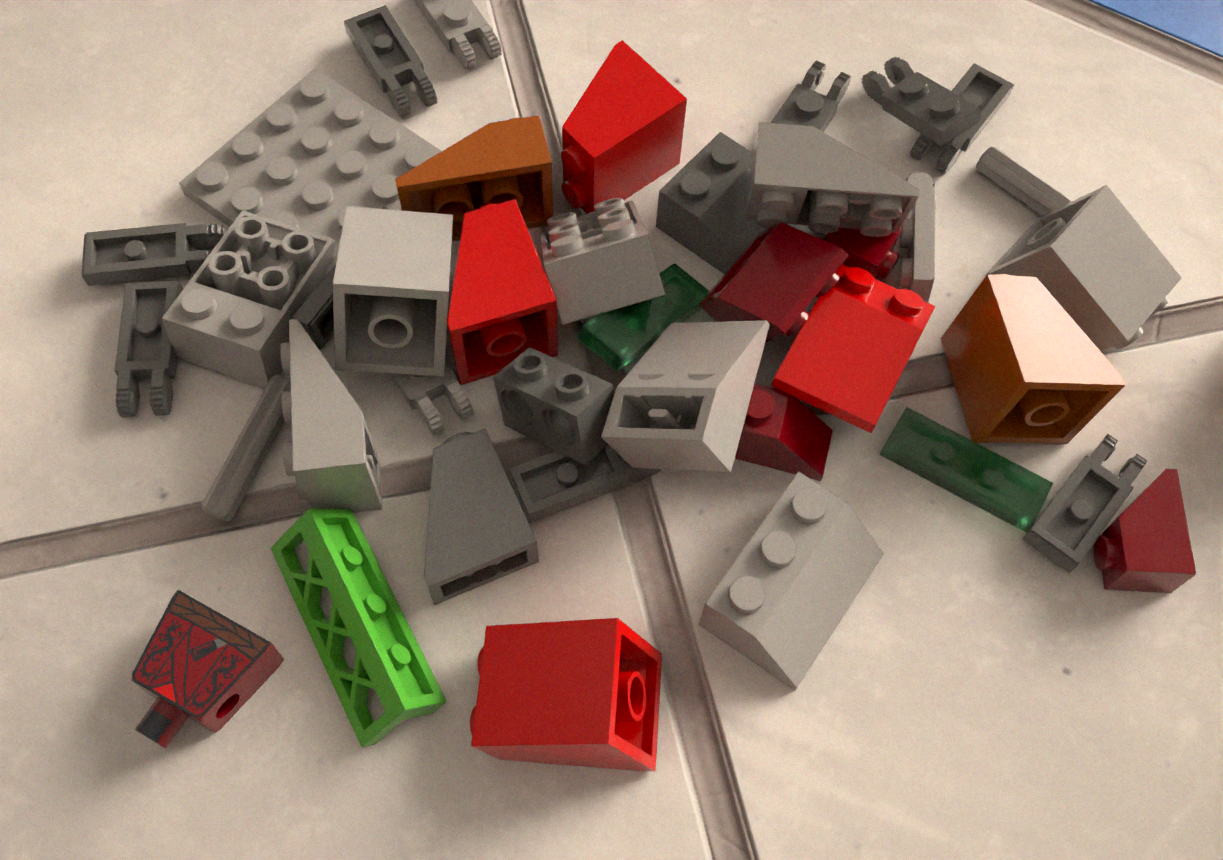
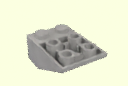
[745,122,920,237]
[539,198,665,325]
[162,210,335,388]
[281,319,382,513]
[601,320,770,473]

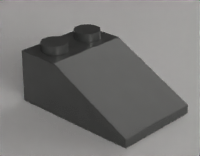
[656,132,826,274]

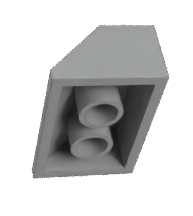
[699,471,884,690]

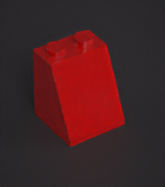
[561,40,687,214]
[447,199,558,385]
[470,618,662,771]

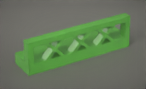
[270,508,447,747]

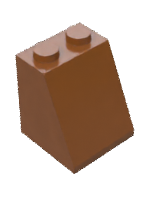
[941,274,1125,444]

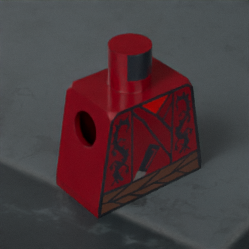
[131,590,284,749]

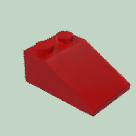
[771,264,936,433]

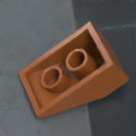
[395,115,553,242]

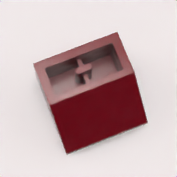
[699,222,849,343]

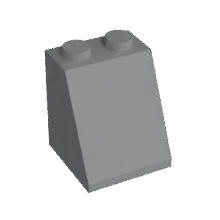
[985,185,1182,350]
[333,206,453,377]

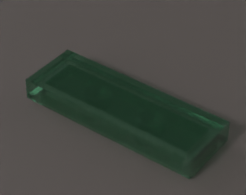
[577,263,710,371]
[880,407,1053,533]

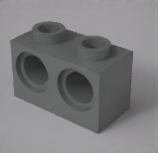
[493,347,614,465]

